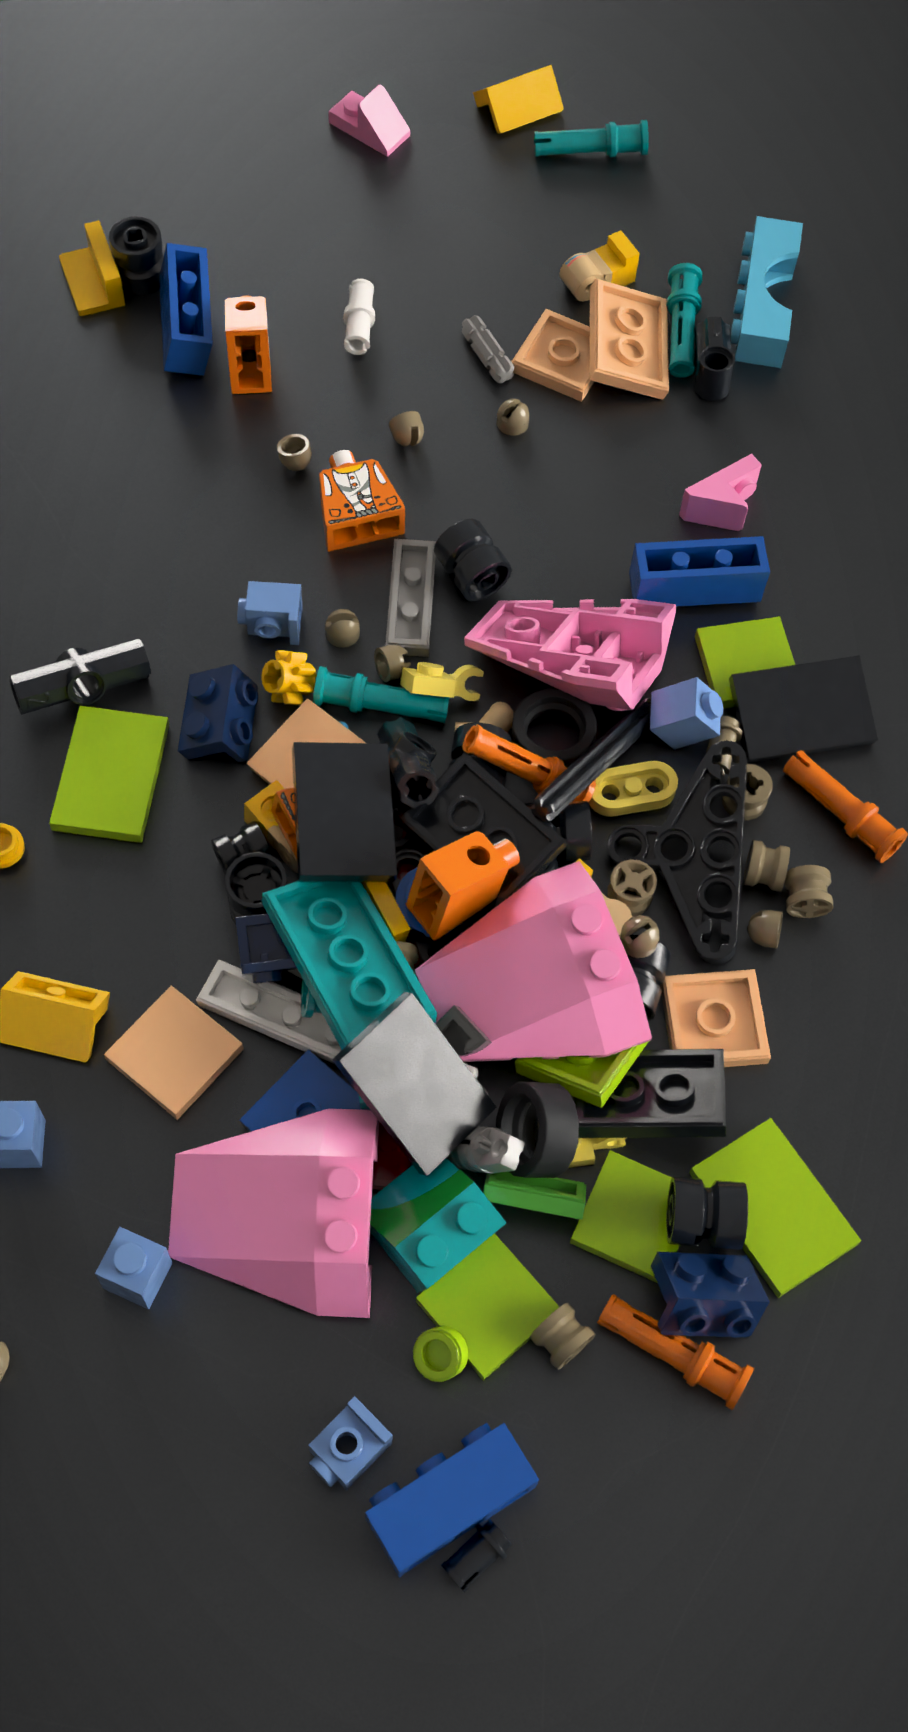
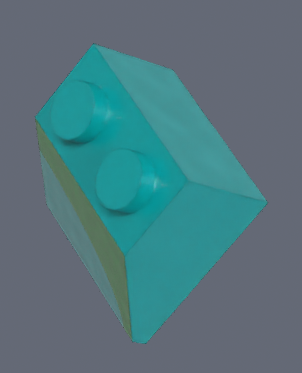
[370,1158,506,1293]

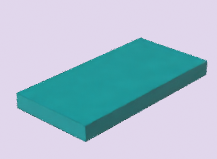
[262,881,437,1050]

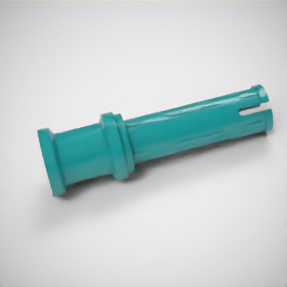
[534,120,649,157]
[666,263,703,377]
[313,666,450,724]

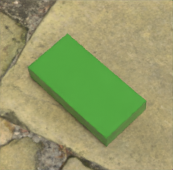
[483,1171,586,1220]

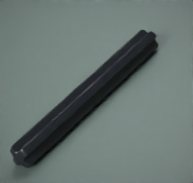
[531,698,651,822]

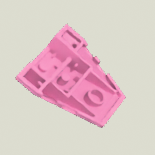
[464,599,676,711]
[415,861,652,1062]
[168,1109,379,1318]

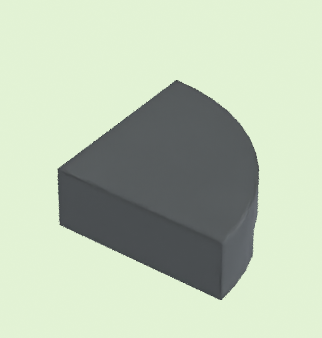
[436,1005,492,1057]

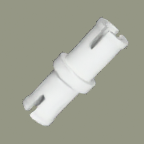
[343,279,375,355]

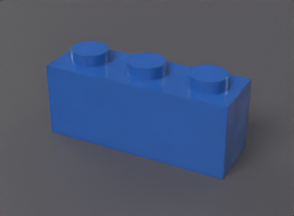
[159,243,213,376]
[629,536,770,607]
[365,1423,539,1577]

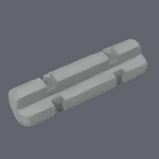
[462,315,514,383]

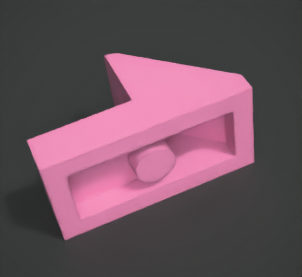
[329,85,410,157]
[679,454,762,531]

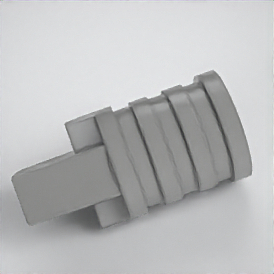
[448,1126,525,1174]

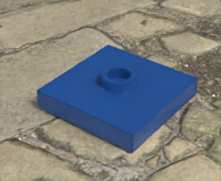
[239,1049,367,1132]

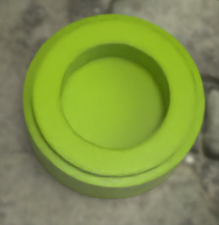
[413,1325,468,1382]

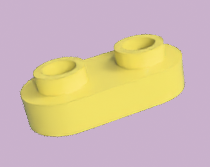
[589,761,678,817]

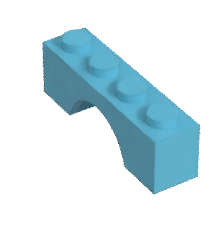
[731,216,803,368]

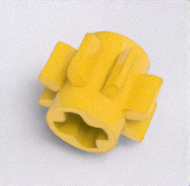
[261,650,317,705]

